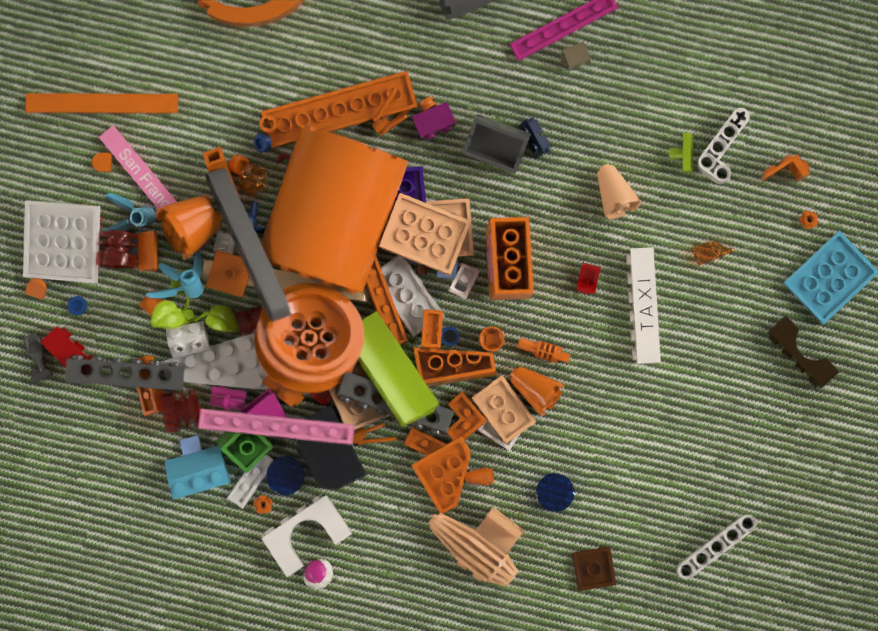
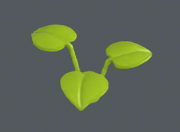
[151,270,239,332]

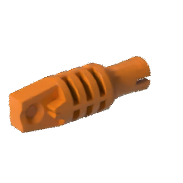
[517,337,570,363]

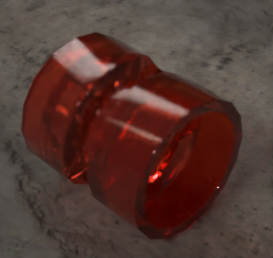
[236,305,263,336]

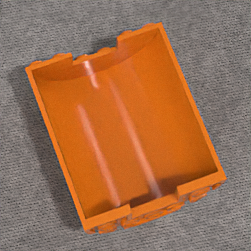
[261,125,408,294]

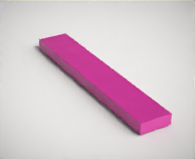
[509,0,618,62]

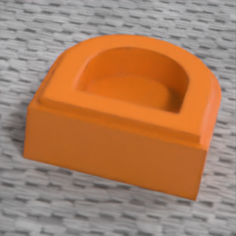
[92,153,112,173]
[229,154,250,177]
[26,278,47,300]

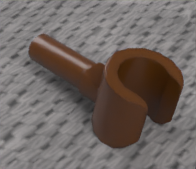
[416,264,433,276]

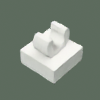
[213,233,235,255]

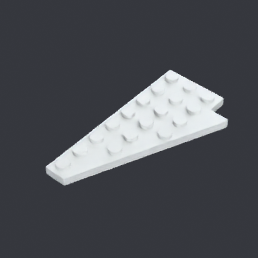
[161,325,321,395]

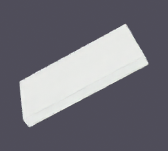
[381,255,445,338]

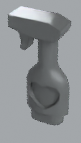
[24,333,53,383]

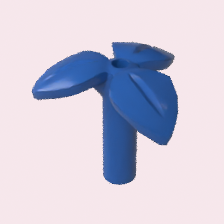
[248,201,266,233]

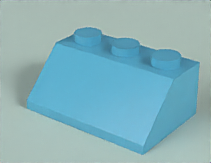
[165,445,231,500]

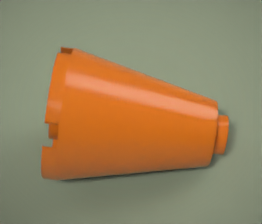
[510,366,565,416]

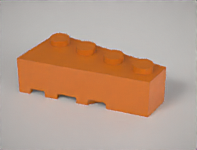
[413,347,496,387]

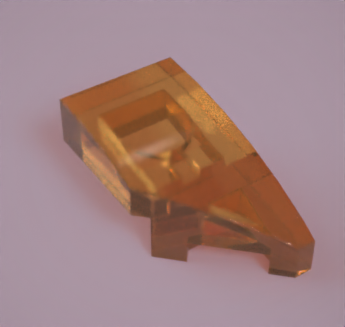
[691,241,734,266]

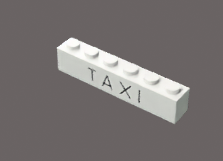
[626,247,661,365]

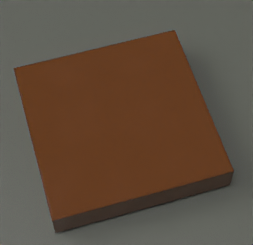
[572,546,617,591]

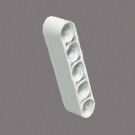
[676,514,757,579]

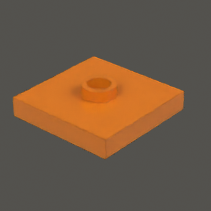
[205,250,249,298]

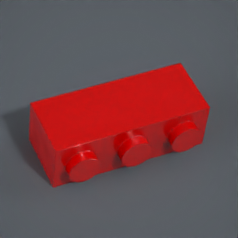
[41,326,93,384]

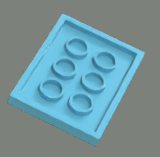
[783,230,878,325]

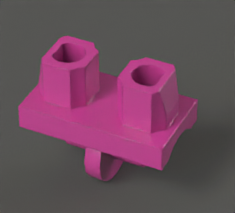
[210,386,247,411]

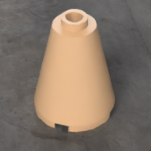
[597,164,641,220]

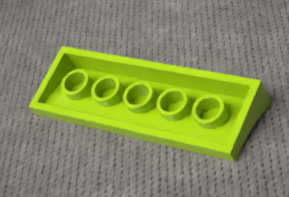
[358,311,439,427]

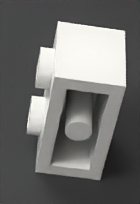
[166,321,210,358]

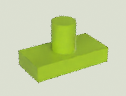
[669,133,693,174]

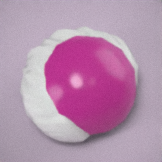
[303,559,333,589]

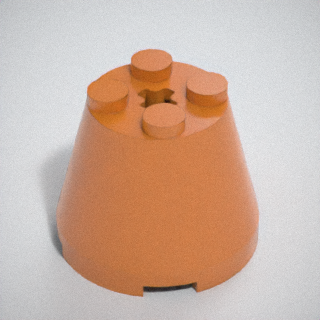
[156,194,223,260]

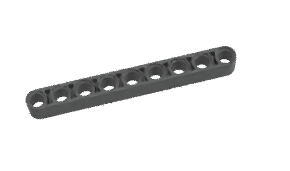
[206,168,291,322]

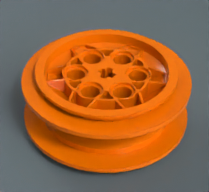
[254,283,364,393]

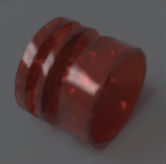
[96,230,138,269]
[161,388,201,434]

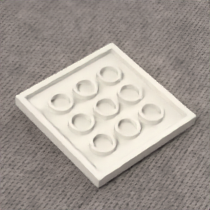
[23,200,100,283]

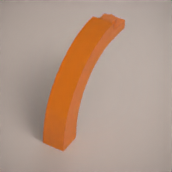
[196,0,305,27]

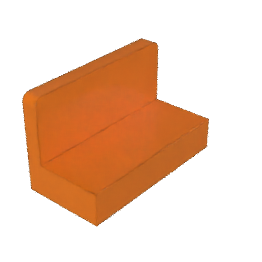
[138,231,158,272]

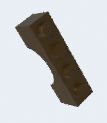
[767,316,839,389]

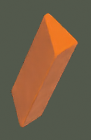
[137,355,167,416]

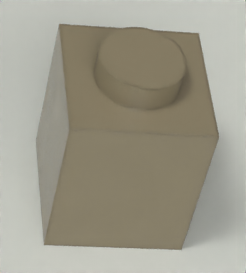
[560,41,591,70]

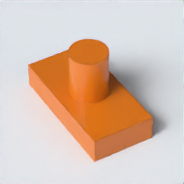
[421,309,443,350]

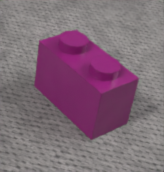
[412,102,456,141]

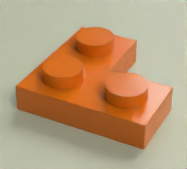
[447,392,488,440]

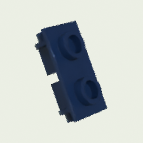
[519,117,551,158]

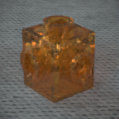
[238,162,269,197]

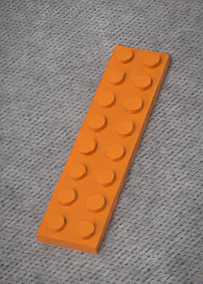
[261,71,418,149]

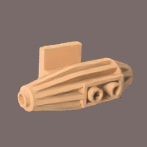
[428,507,524,587]

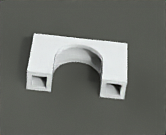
[261,494,353,577]

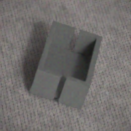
[462,114,531,174]

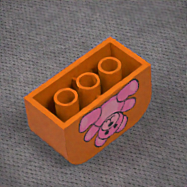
[486,217,534,300]

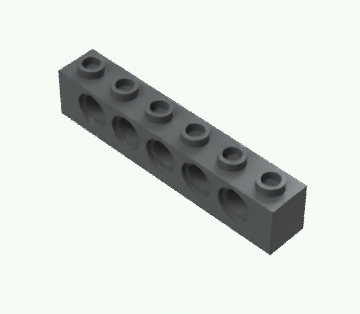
[65,355,185,390]
[336,372,454,436]

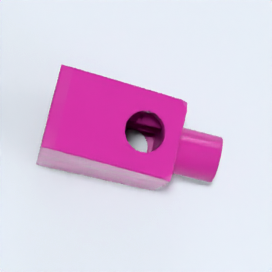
[240,388,287,418]

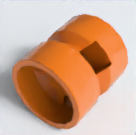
[479,326,504,353]

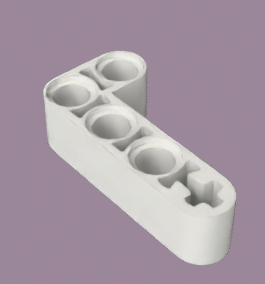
[696,108,750,184]

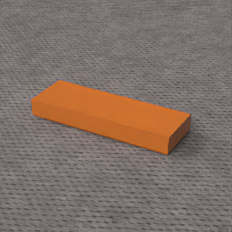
[403,427,446,455]

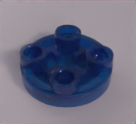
[266,456,305,495]
[536,473,575,512]

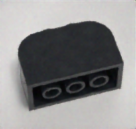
[296,405,367,490]

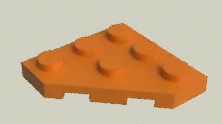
[411,435,471,514]

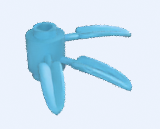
[102,193,156,261]
[146,252,204,298]

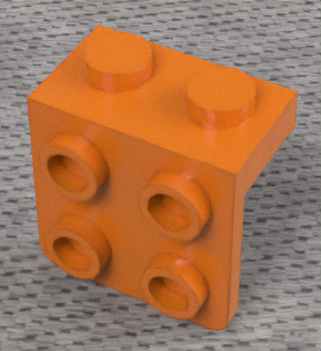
[761,154,810,182]

